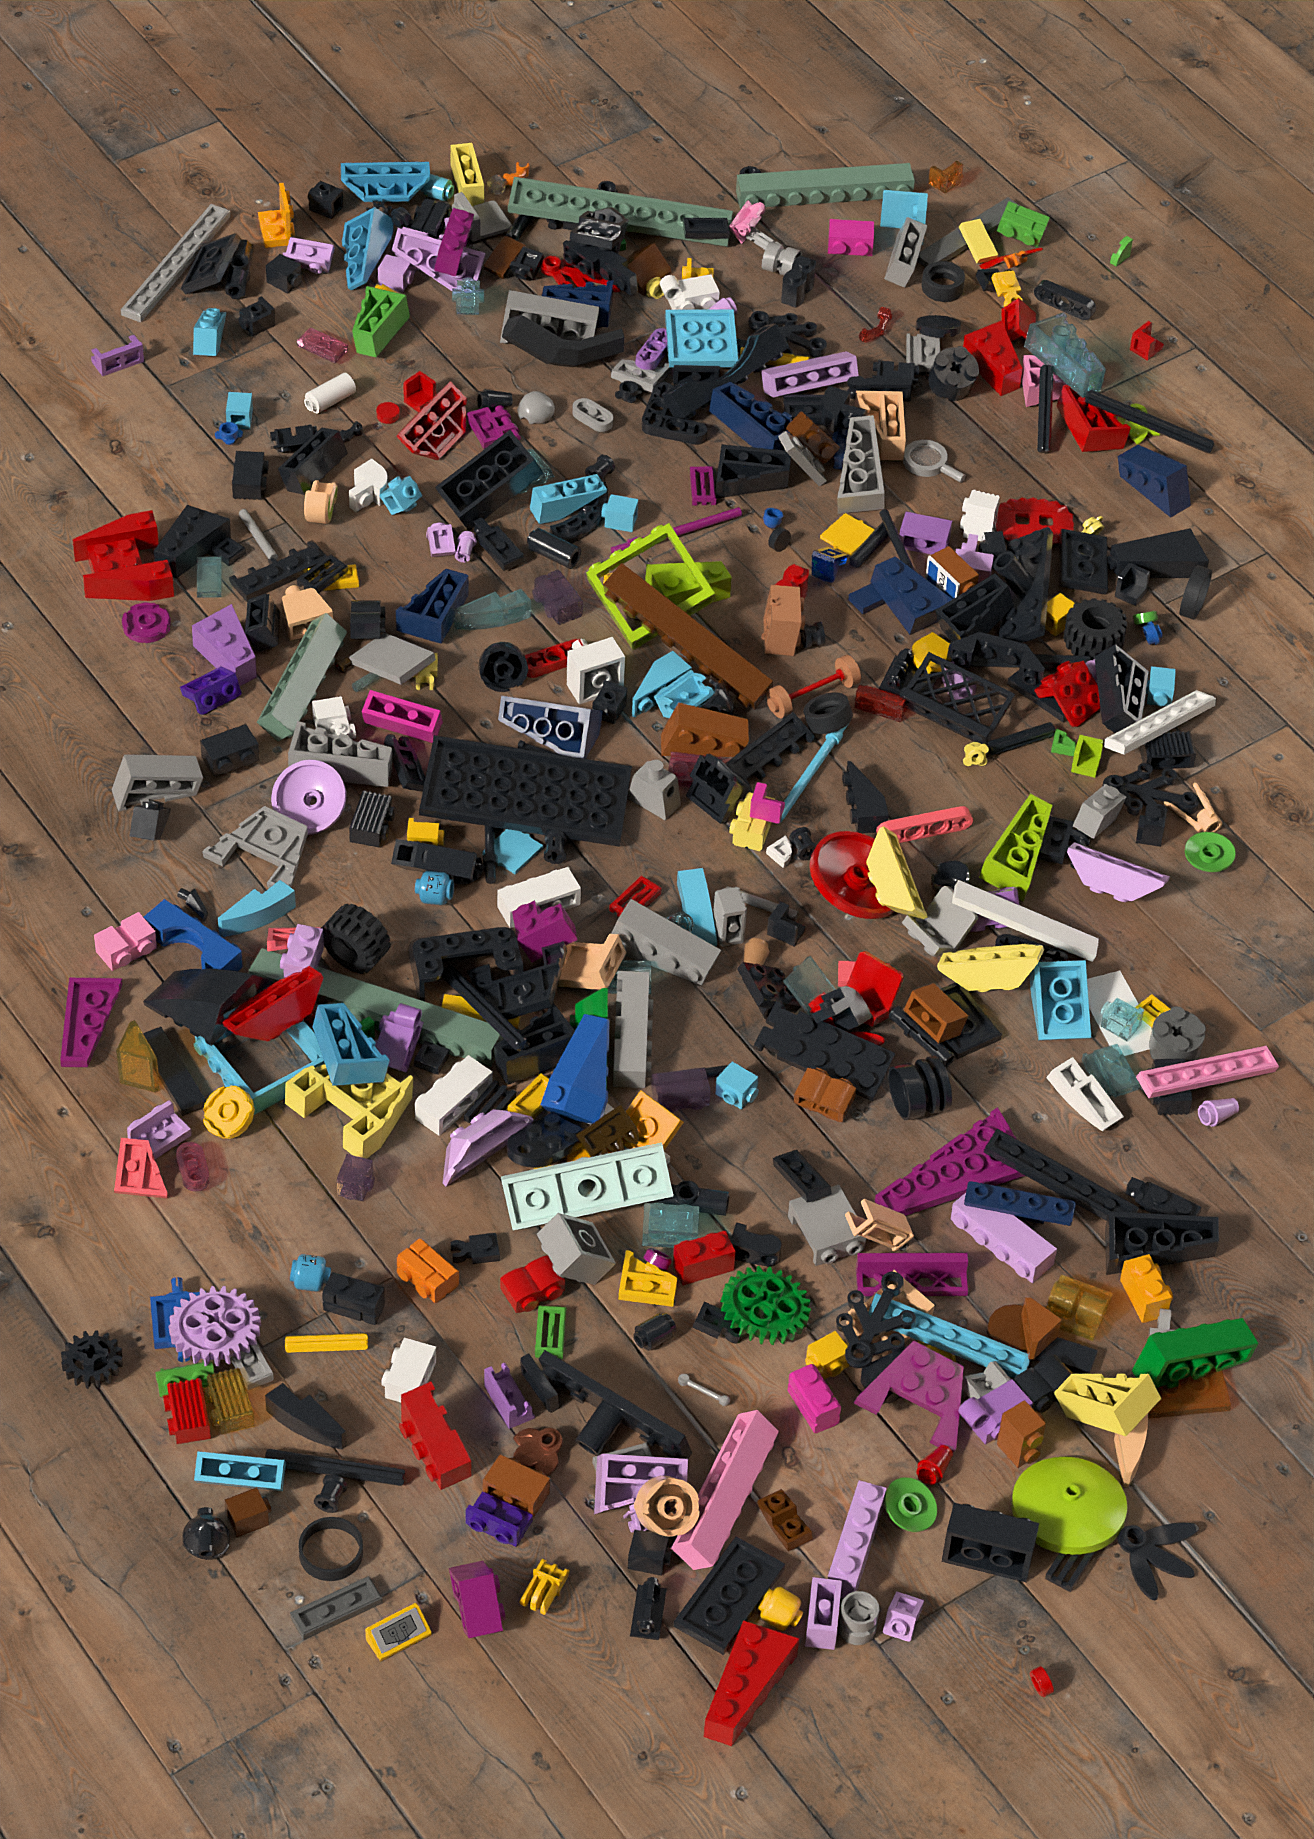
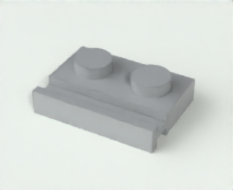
[906,333,940,372]

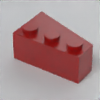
[963,320,1022,396]
[1056,384,1131,452]
[399,1381,471,1490]

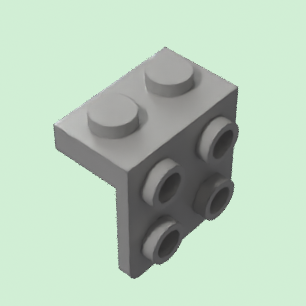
[452,192,512,242]
[902,886,978,957]

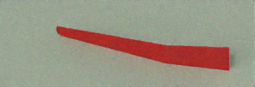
[979,248,1043,269]

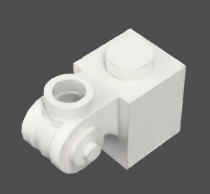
[312,696,356,739]

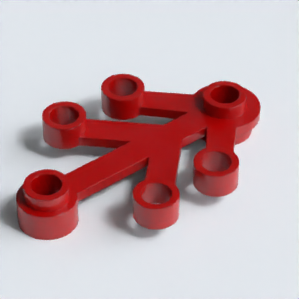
[540,256,621,292]

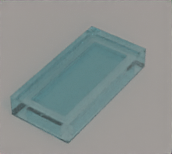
[197,557,222,598]

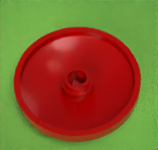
[810,831,895,919]

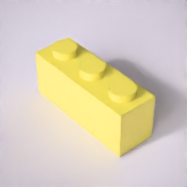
[451,143,484,206]

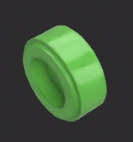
[1133,611,1158,625]

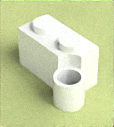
[660,275,720,310]

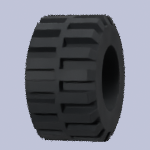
[1064,598,1127,660]
[321,904,391,974]

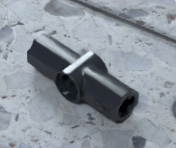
[225,239,254,299]
[645,1181,730,1216]

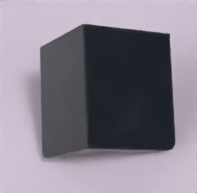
[1115,563,1150,606]
[767,901,806,947]

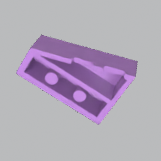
[192,604,256,686]

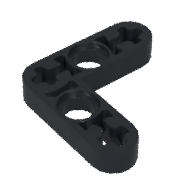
[641,382,707,445]

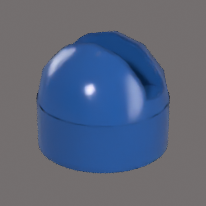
[763,508,783,528]

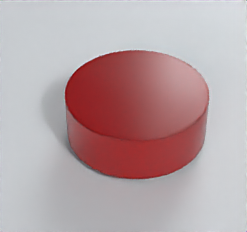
[376,402,400,424]
[1030,1666,1054,1697]

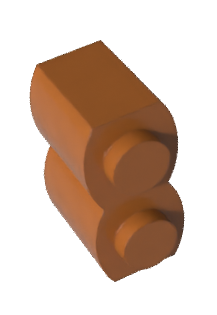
[794,1068,856,1123]

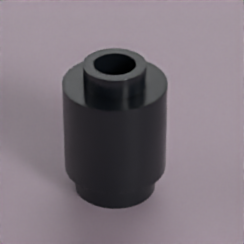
[633,1313,676,1351]

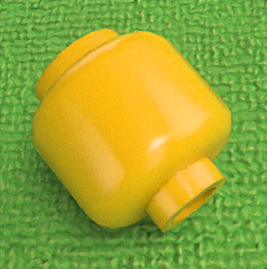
[758,1587,803,1631]

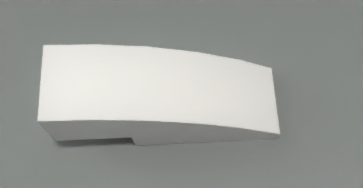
[1046,1057,1124,1131]

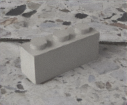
[884,217,927,288]

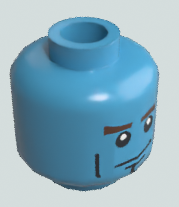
[415,871,454,906]
[290,1254,331,1292]

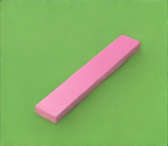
[1136,1046,1279,1098]

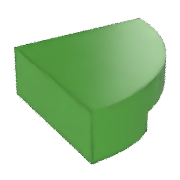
[1110,236,1133,266]
[1051,729,1076,756]

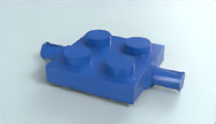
[150,1277,206,1362]

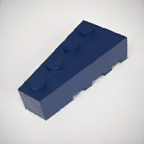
[709,382,794,451]

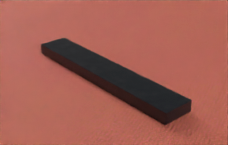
[983,1129,1139,1221]

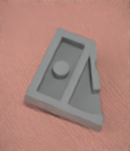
[611,359,672,392]

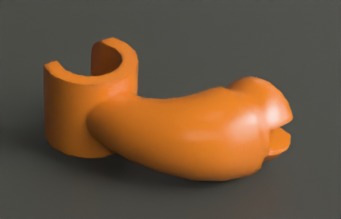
[503,162,529,186]
[1004,251,1028,269]

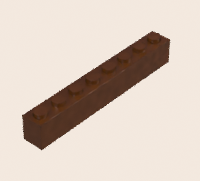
[603,563,773,710]

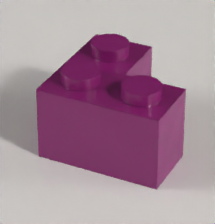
[512,900,578,962]
[449,1560,506,1638]

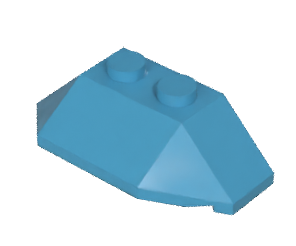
[341,162,430,202]

